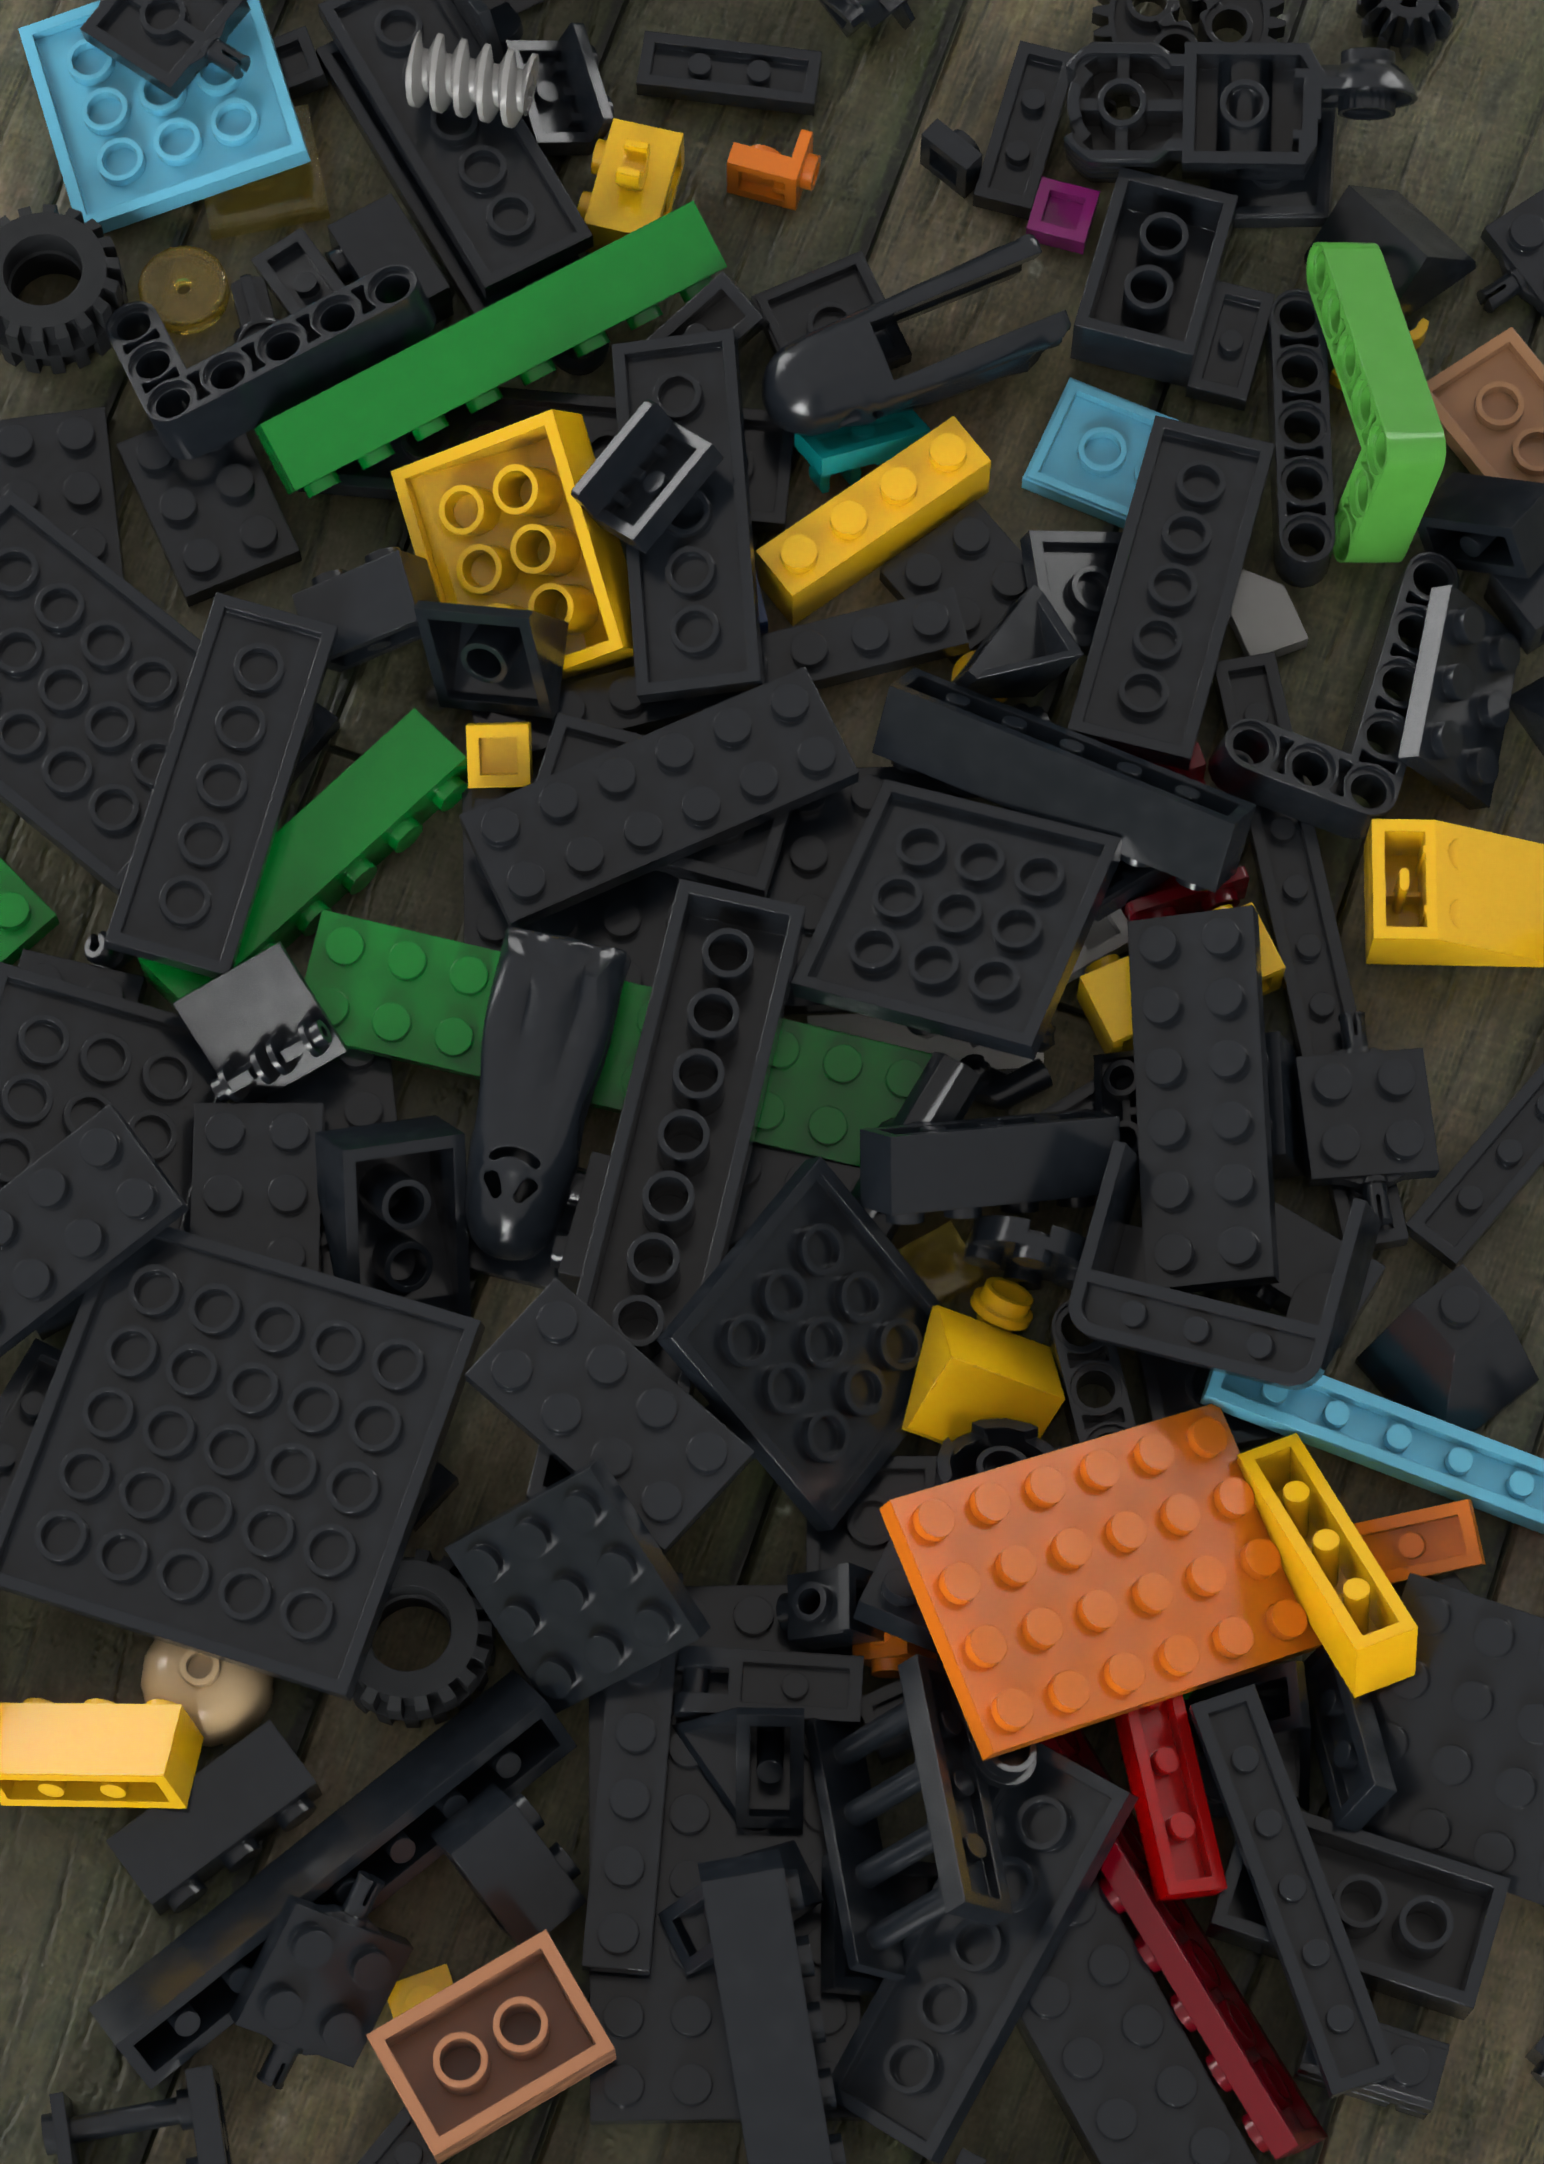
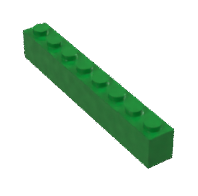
[254,200,727,498]

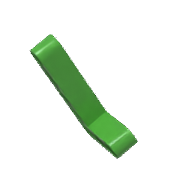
[1306,242,1446,563]

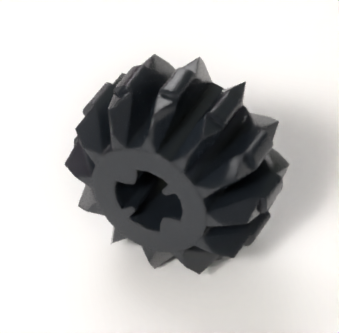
[1356,0,1459,61]

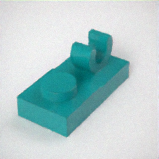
[794,410,932,494]

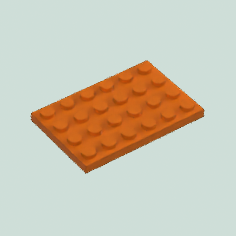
[879,1404,1322,1761]

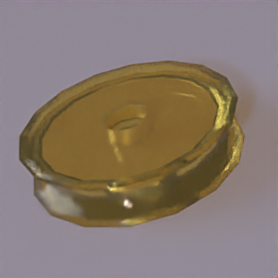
[138,245,230,335]

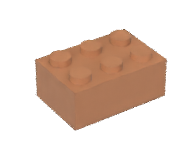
[366,1929,616,2164]

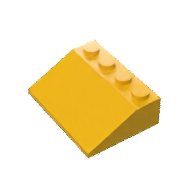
[390,409,634,679]

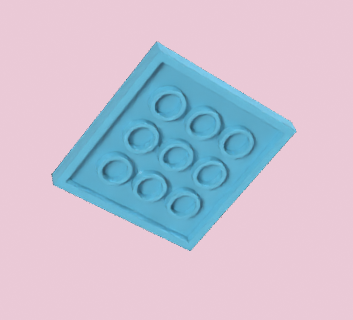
[18,0,311,233]

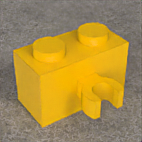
[577,118,685,253]

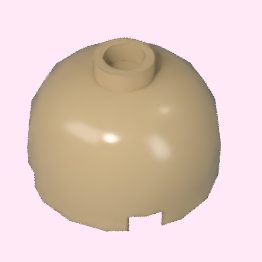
[140,1639,274,1747]

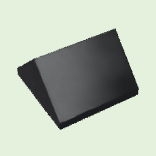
[1304,185,1476,318]
[414,600,569,718]

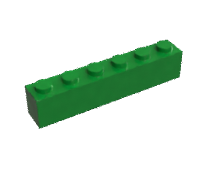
[138,708,468,1009]

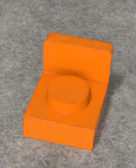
[727,129,821,211]

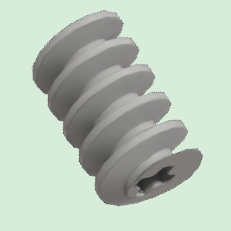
[405,30,539,128]

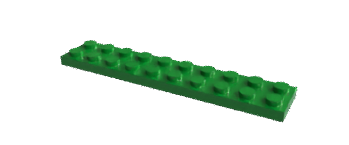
[304,909,933,1167]

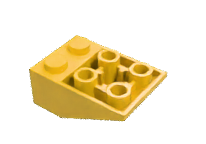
[1364,819,1544,967]

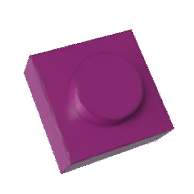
[1026,177,1100,255]

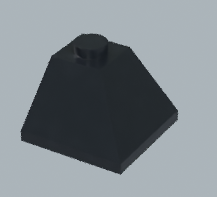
[1355,1263,1539,1432]

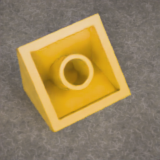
[902,1305,1065,1444]

